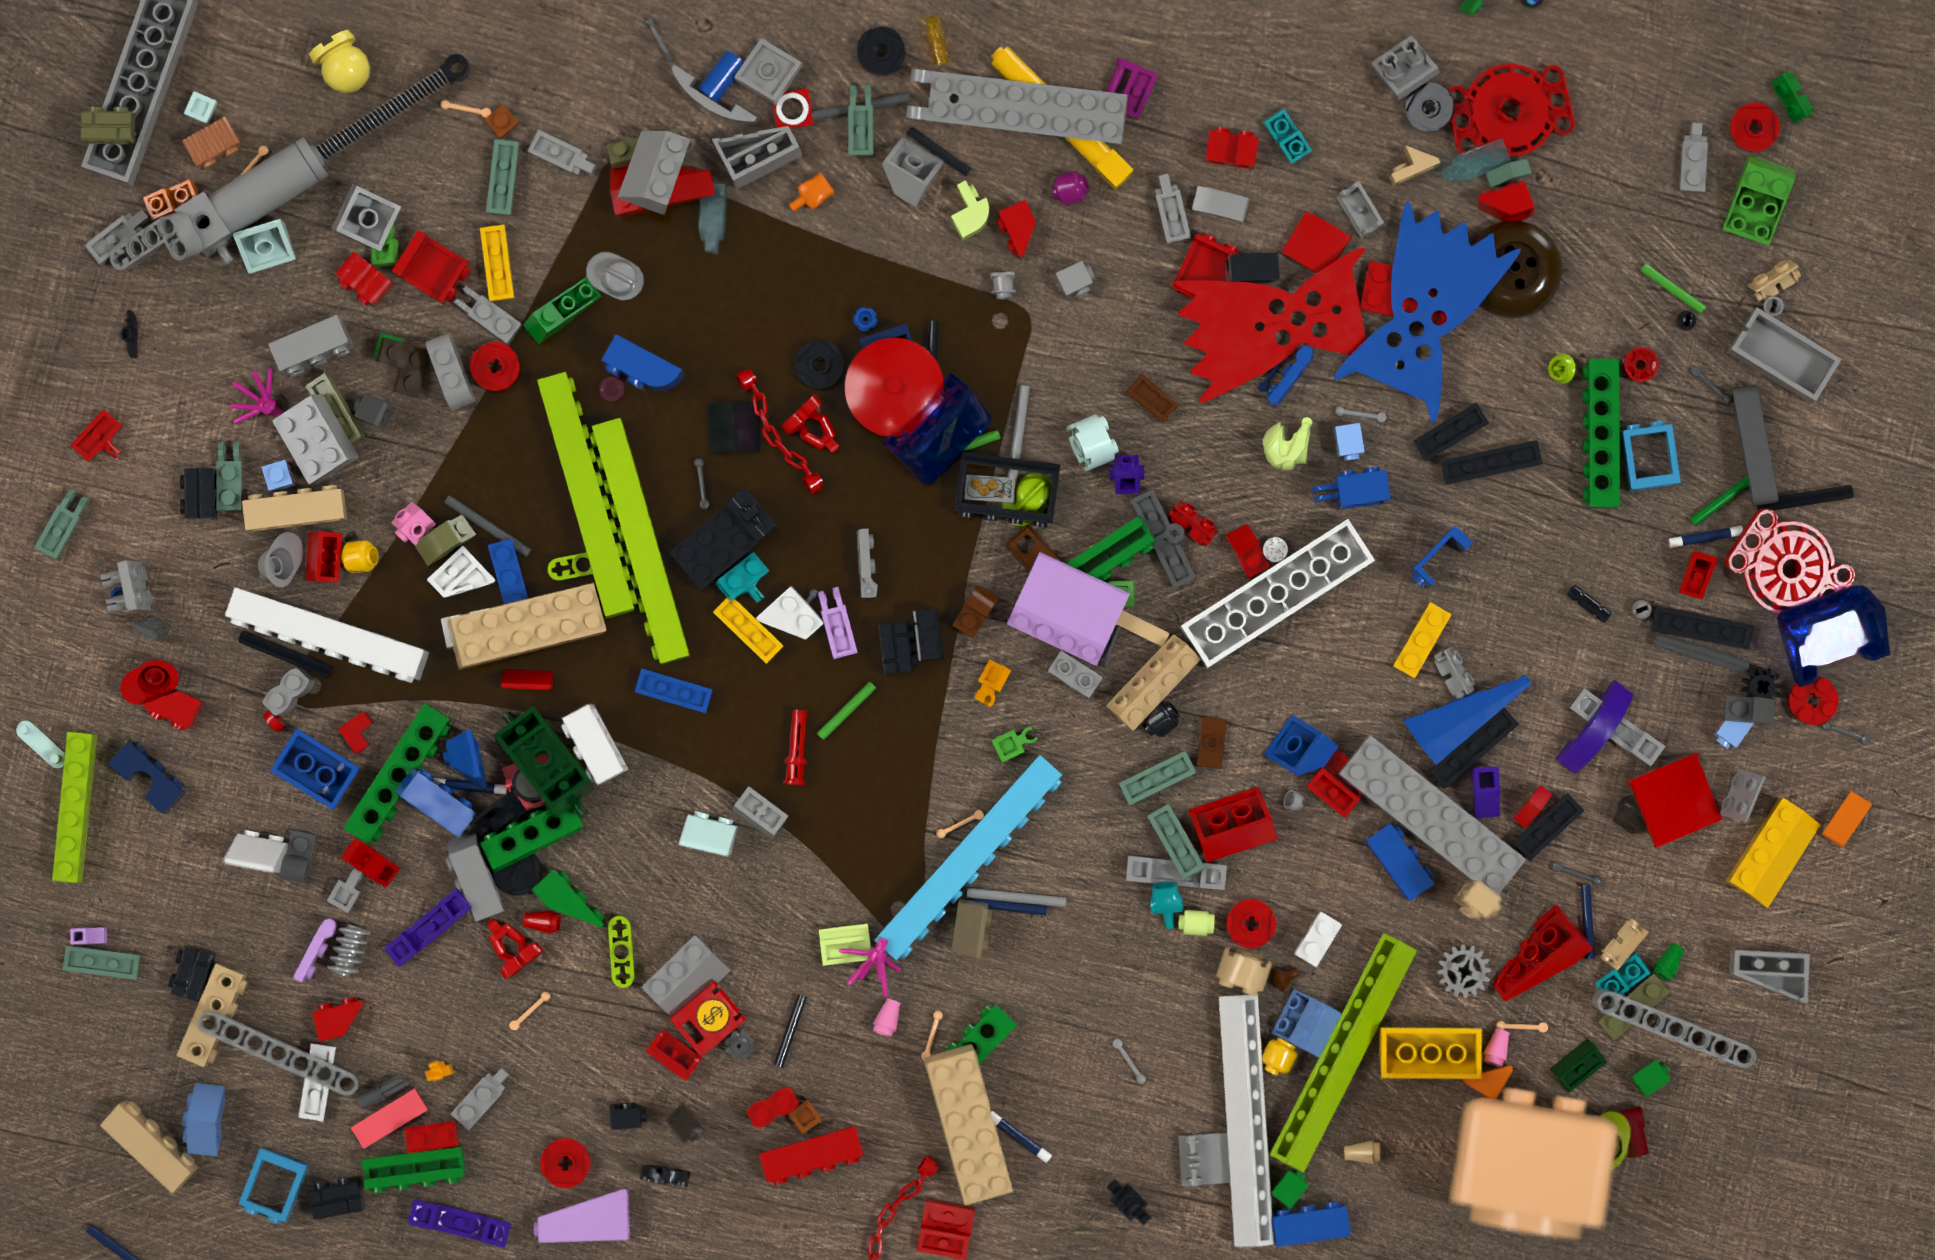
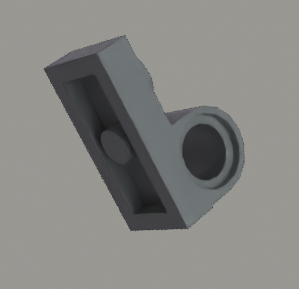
[280,830,317,884]

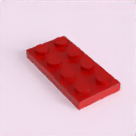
[1360,261,1456,330]

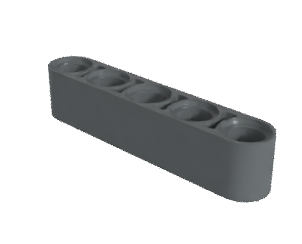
[1731,385,1778,506]

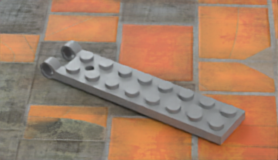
[906,69,1128,144]

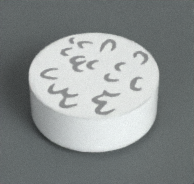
[1263,537,1288,562]

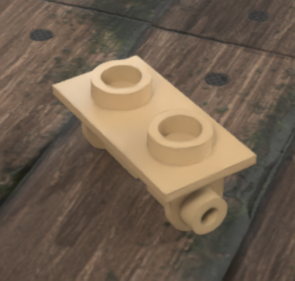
[1747,260,1801,302]
[1600,918,1649,971]

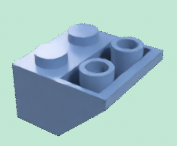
[1271,989,1342,1057]

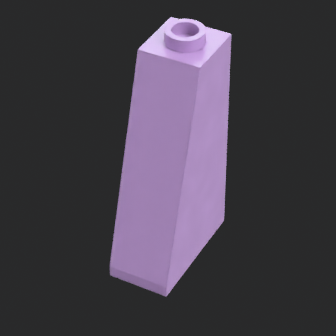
[534,1188,630,1243]

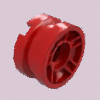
[1622,347,1659,383]

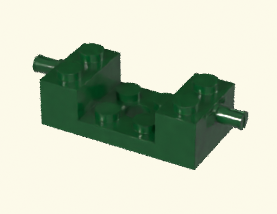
[493,706,595,819]

